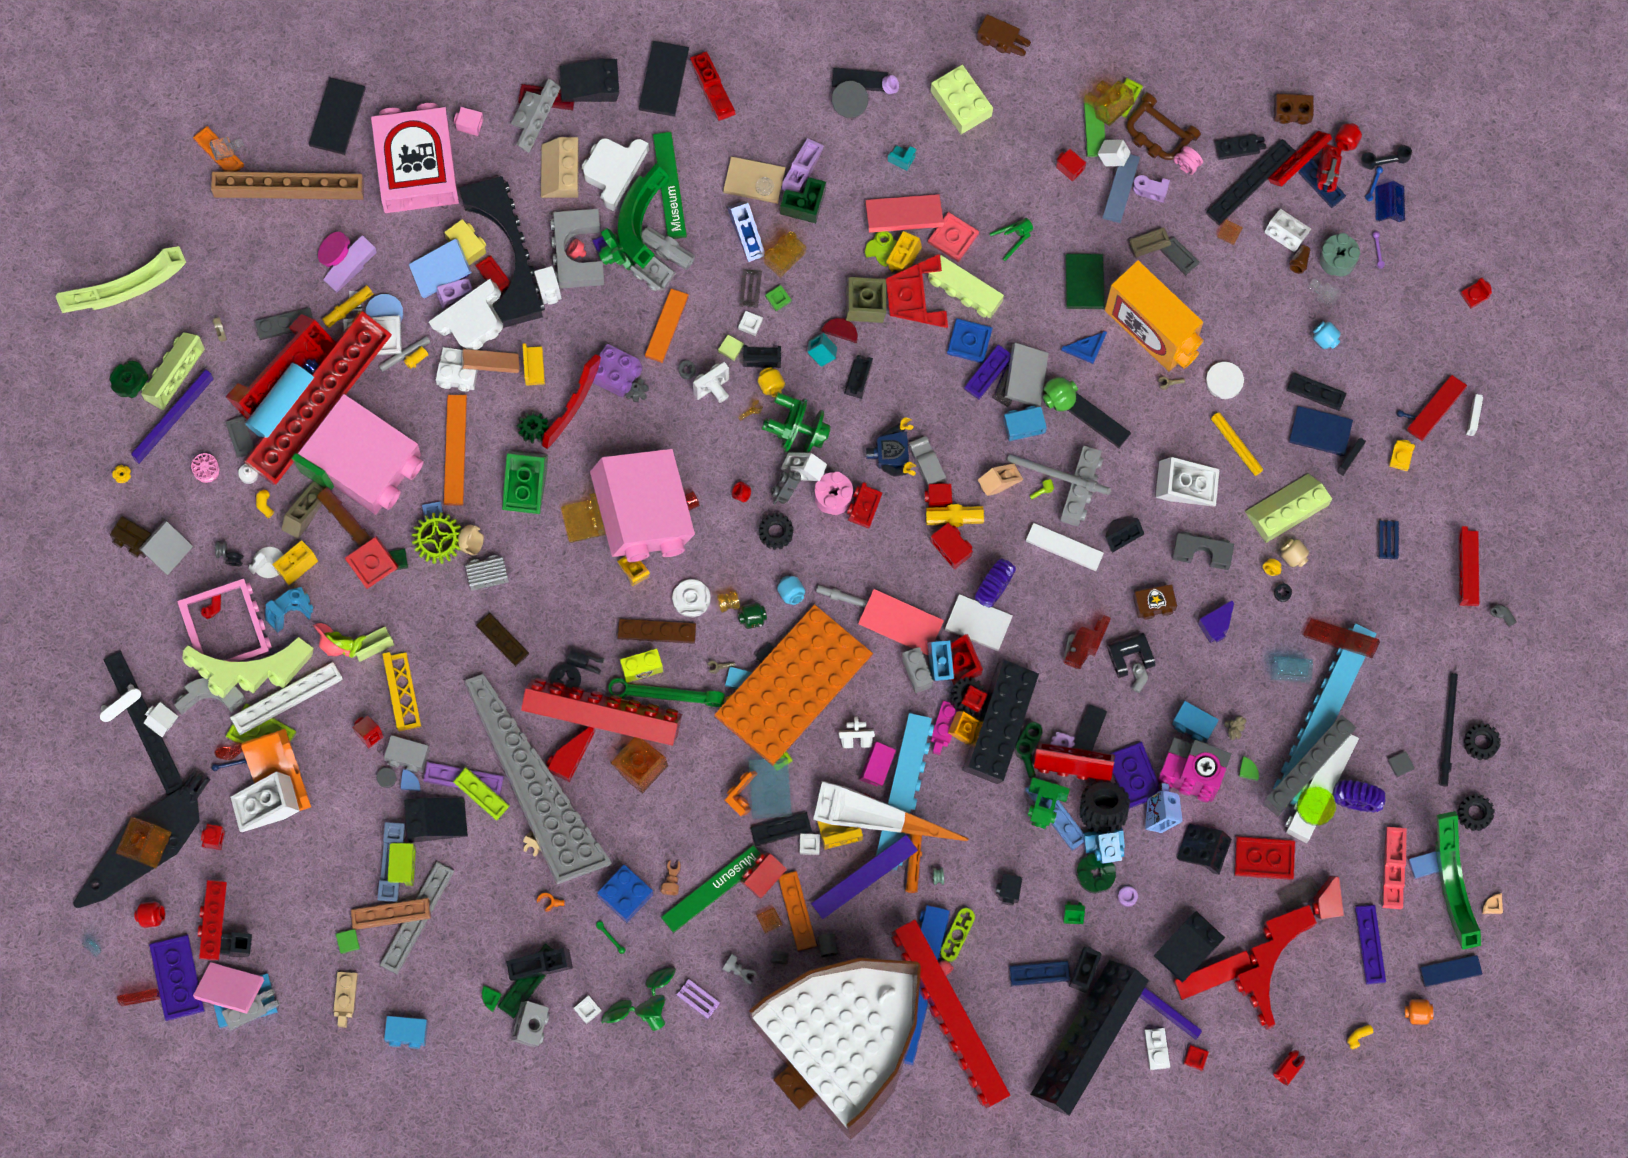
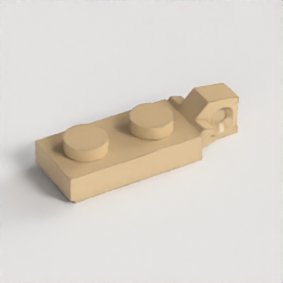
[334,972,358,1028]

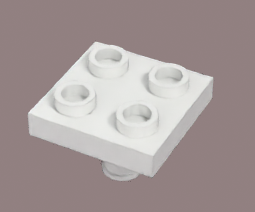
[693,362,729,403]

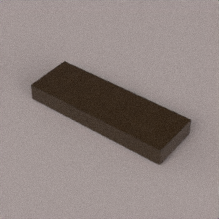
[476,613,529,667]

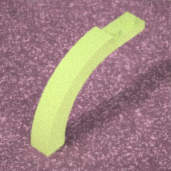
[55,246,186,313]

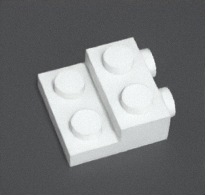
[436,347,478,392]

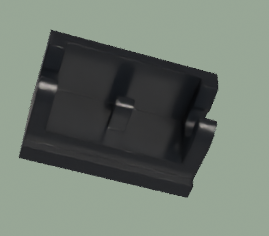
[743,345,781,368]
[844,355,873,399]

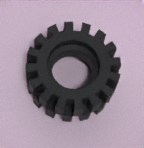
[759,513,793,550]
[949,677,987,715]
[1464,723,1501,760]
[1457,794,1495,831]

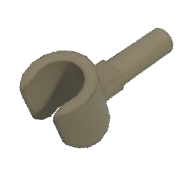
[1158,377,1185,390]
[707,661,735,674]

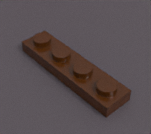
[618,619,696,644]

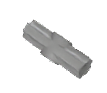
[642,226,695,270]

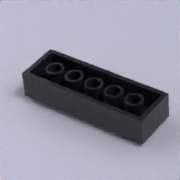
[962,660,1039,784]

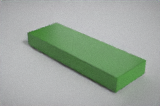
[1084,102,1105,157]

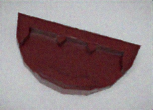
[821,318,858,343]

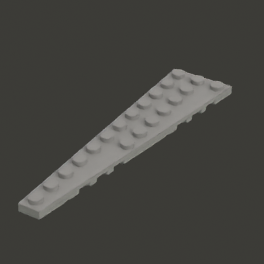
[465,674,611,884]

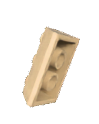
[541,137,579,198]

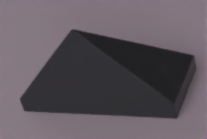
[1105,518,1144,553]

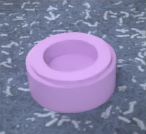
[882,75,899,94]
[1118,886,1138,907]

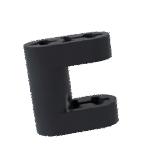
[1107,633,1156,678]

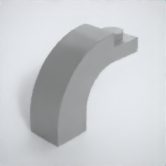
[174,678,246,715]

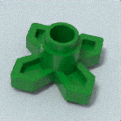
[599,228,635,270]

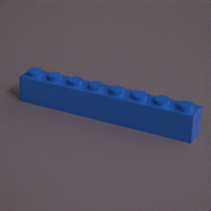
[904,905,950,1065]

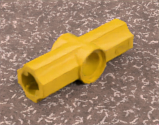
[926,504,984,527]

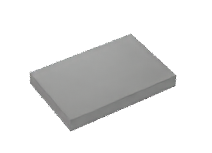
[1004,343,1049,407]

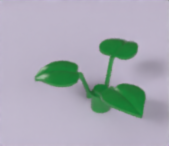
[601,967,676,1031]

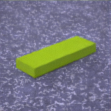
[453,767,510,821]

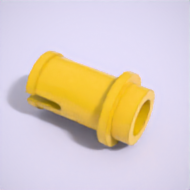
[404,346,428,369]

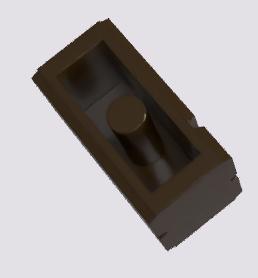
[110,516,152,558]

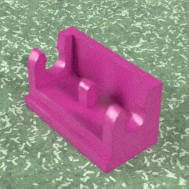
[859,742,896,787]

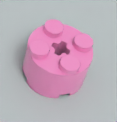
[815,472,853,515]

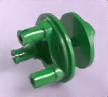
[761,392,831,453]

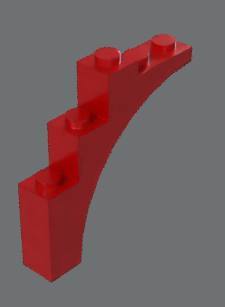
[1234,905,1317,1030]

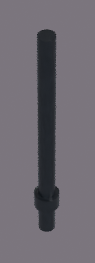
[1440,673,1458,787]

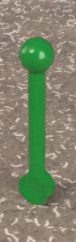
[596,921,626,954]

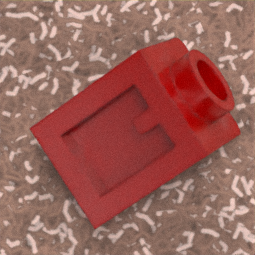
[1460,278,1492,309]

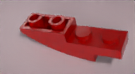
[690,51,736,121]

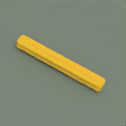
[1211,412,1263,476]

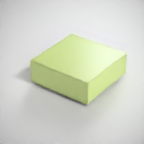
[718,335,744,361]

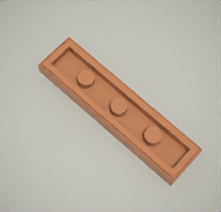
[351,898,431,930]

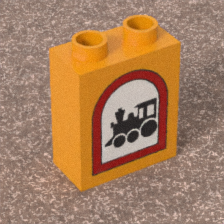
[1105,260,1204,372]

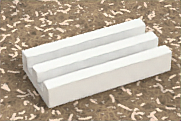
[1466,394,1483,436]

